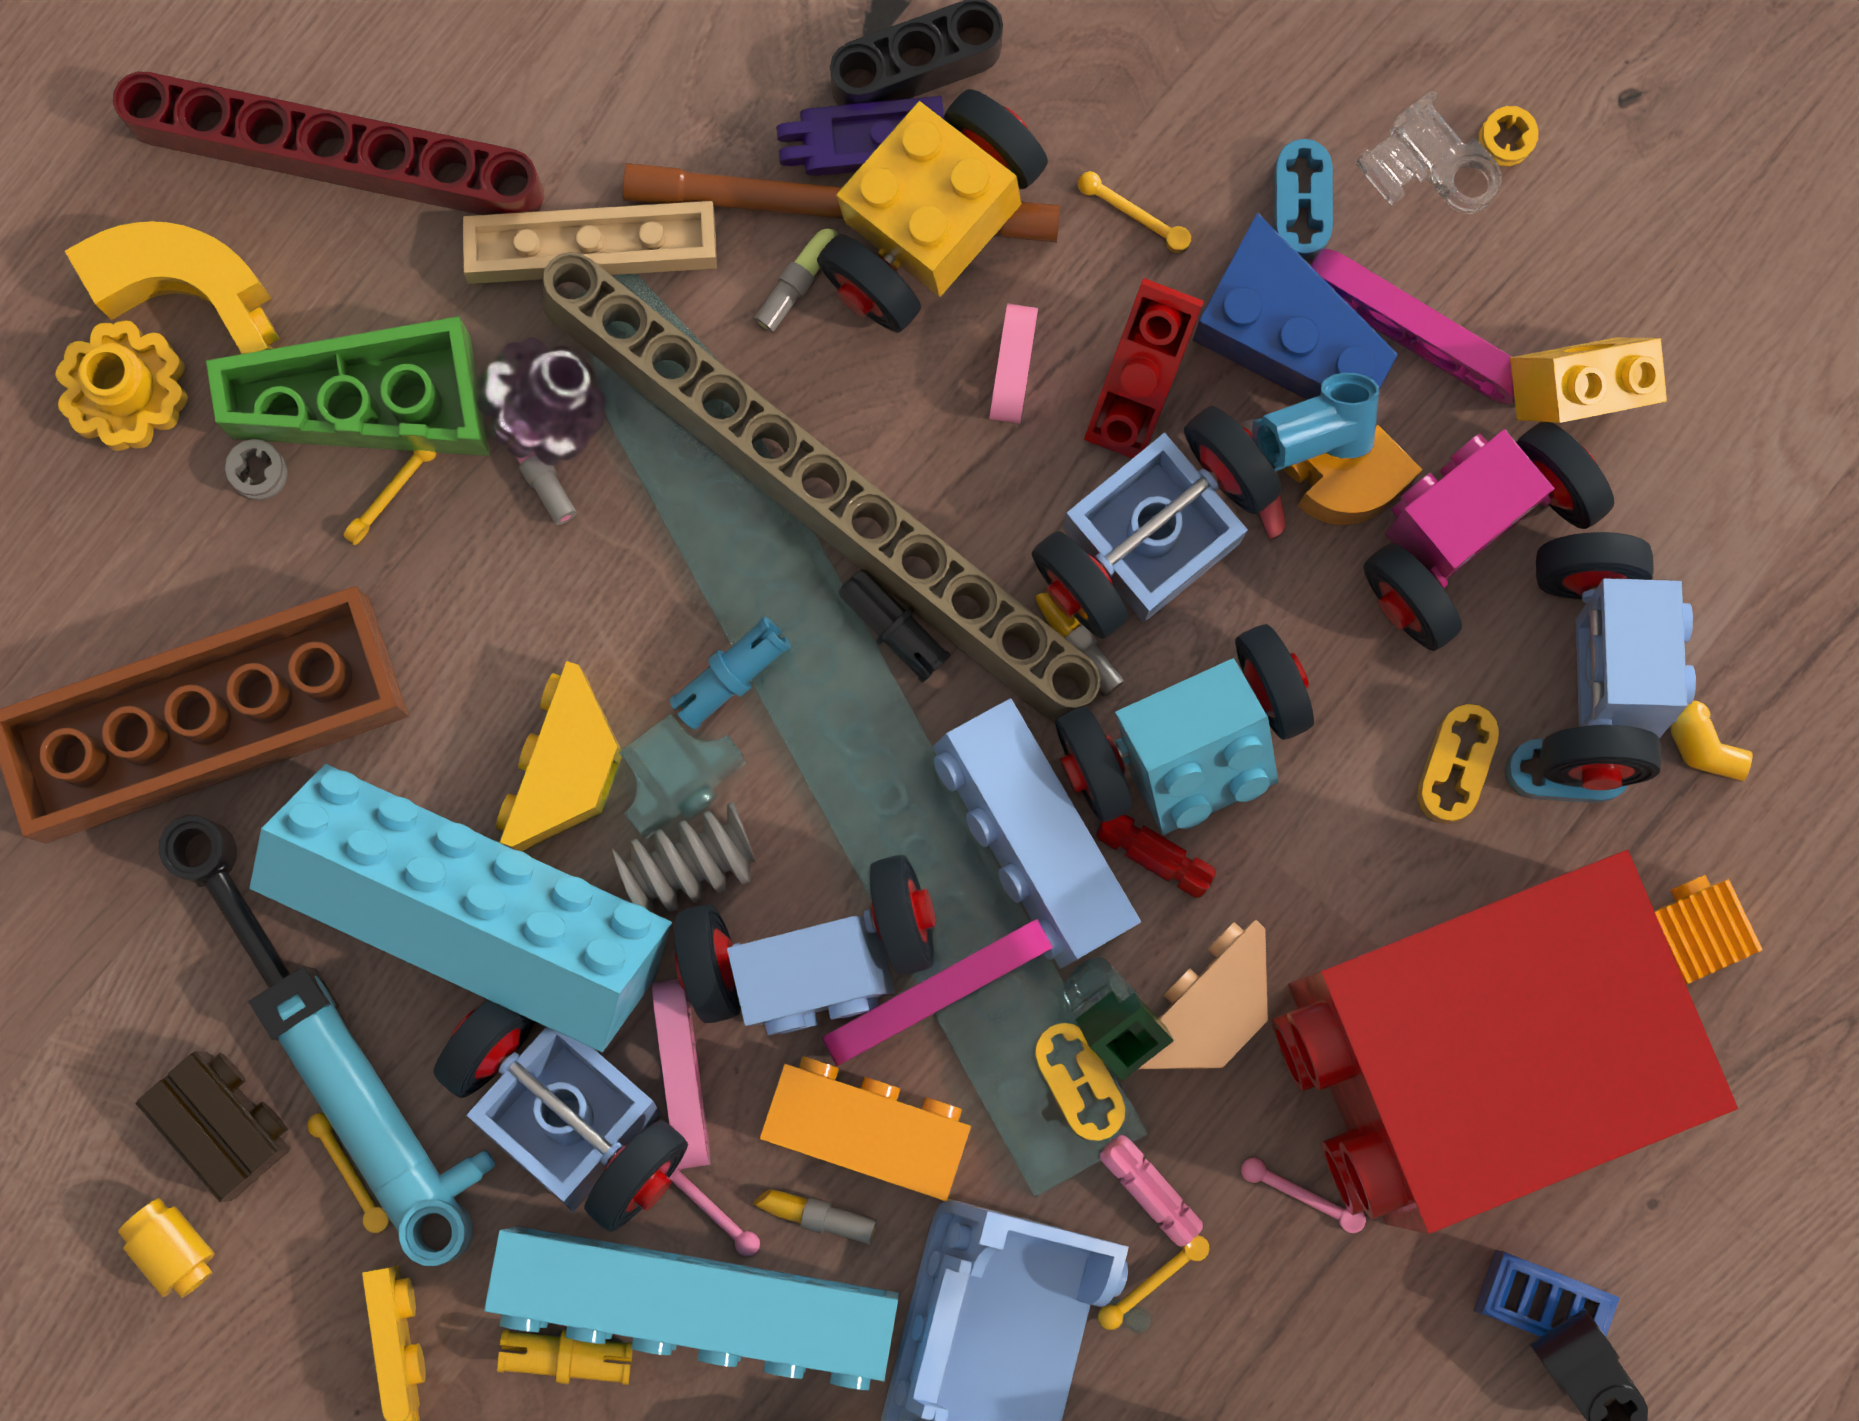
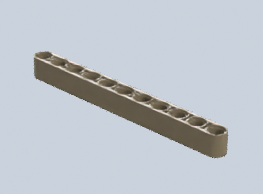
[542,252,1101,721]

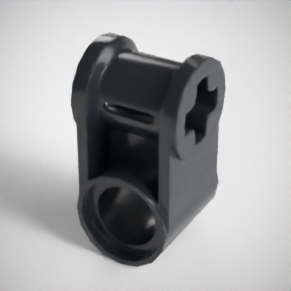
[1530,1308,1648,1421]

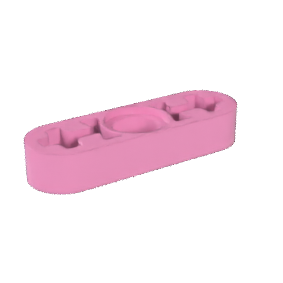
[652,979,710,1170]

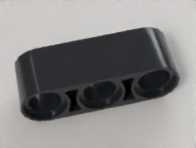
[830,0,1003,105]

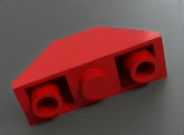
[1083,278,1204,459]

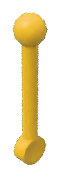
[1077,171,1191,253]
[343,450,437,545]
[307,1113,390,1233]
[1098,1235,1210,1330]

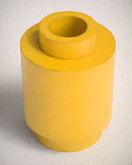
[118,1198,215,1298]

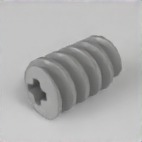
[612,802,757,913]

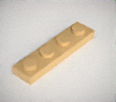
[463,201,717,284]

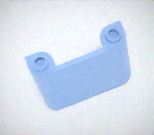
[881,1199,1129,1421]

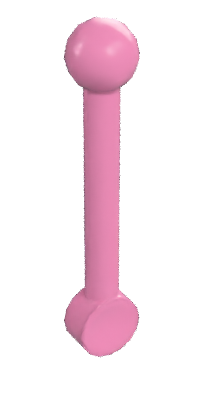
[1241,1157,1366,1233]
[670,1168,760,1257]

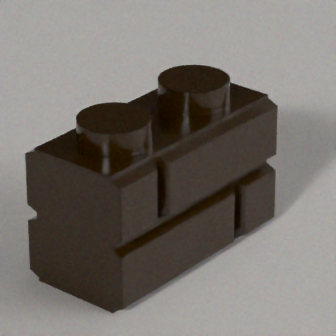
[135,1051,290,1202]

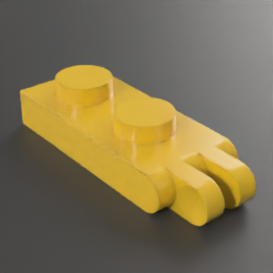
[362,1265,426,1421]

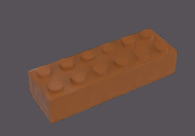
[0,586,409,844]

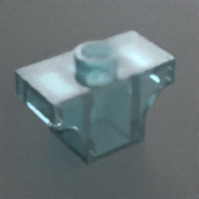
[619,714,747,839]

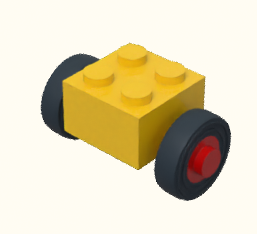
[817,89,1048,333]

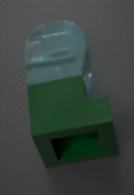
[1063,957,1174,1081]

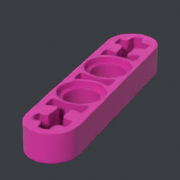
[1310,248,1515,405]
[821,919,1053,1066]

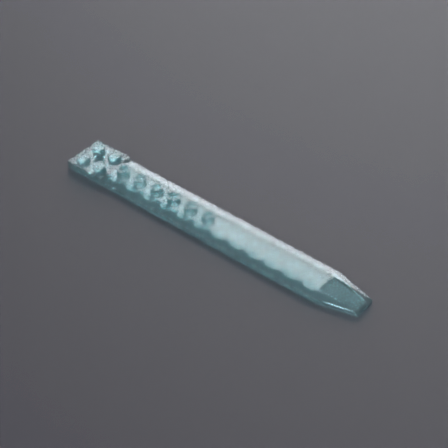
[576,274,1148,1197]

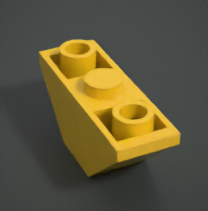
[496,661,623,851]

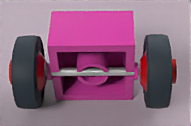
[1363,422,1614,651]

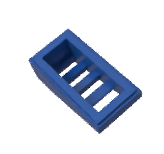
[1474,1249,1620,1337]

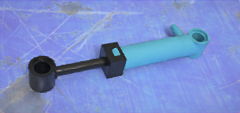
[159,815,495,1266]

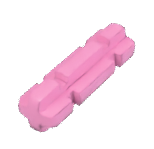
[1100,1135,1203,1247]

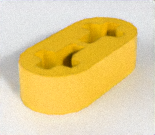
[1417,704,1499,824]
[1034,1023,1125,1141]

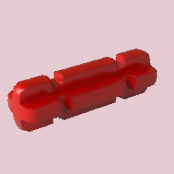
[1096,814,1216,898]

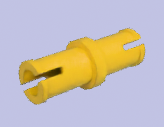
[497,1329,633,1385]

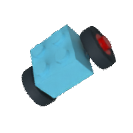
[1055,624,1314,835]

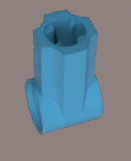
[1252,373,1379,471]

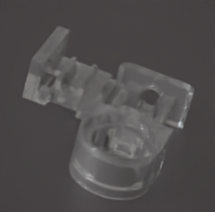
[1356,92,1502,214]

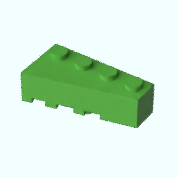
[206,316,490,456]

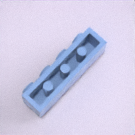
[932,698,1141,969]

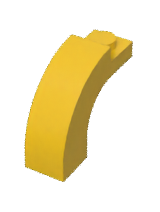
[65,221,280,354]

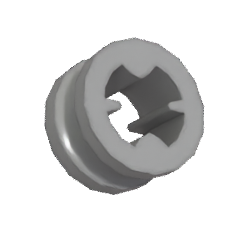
[225,439,288,501]

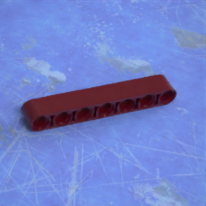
[113,71,544,215]

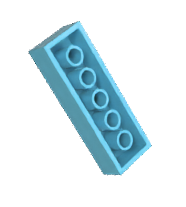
[249,764,672,1053]
[484,1226,899,1390]

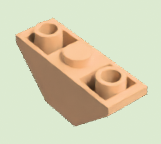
[1137,920,1268,1070]

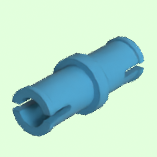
[669,617,791,730]

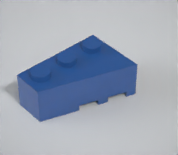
[1192,212,1398,400]

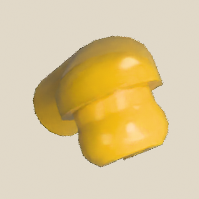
[1671,700,1752,782]

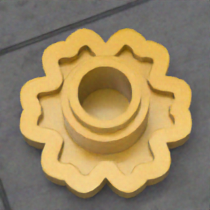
[55,320,188,451]

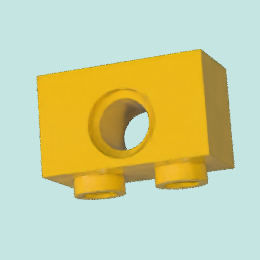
[1510,337,1667,423]

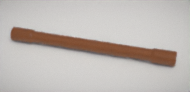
[623,163,1060,243]

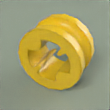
[1478,106,1539,166]

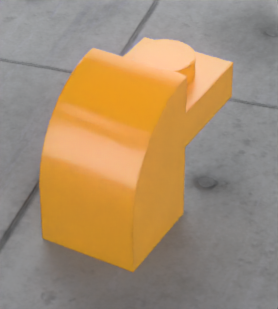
[1283,425,1422,525]

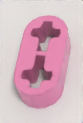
[989,303,1038,424]

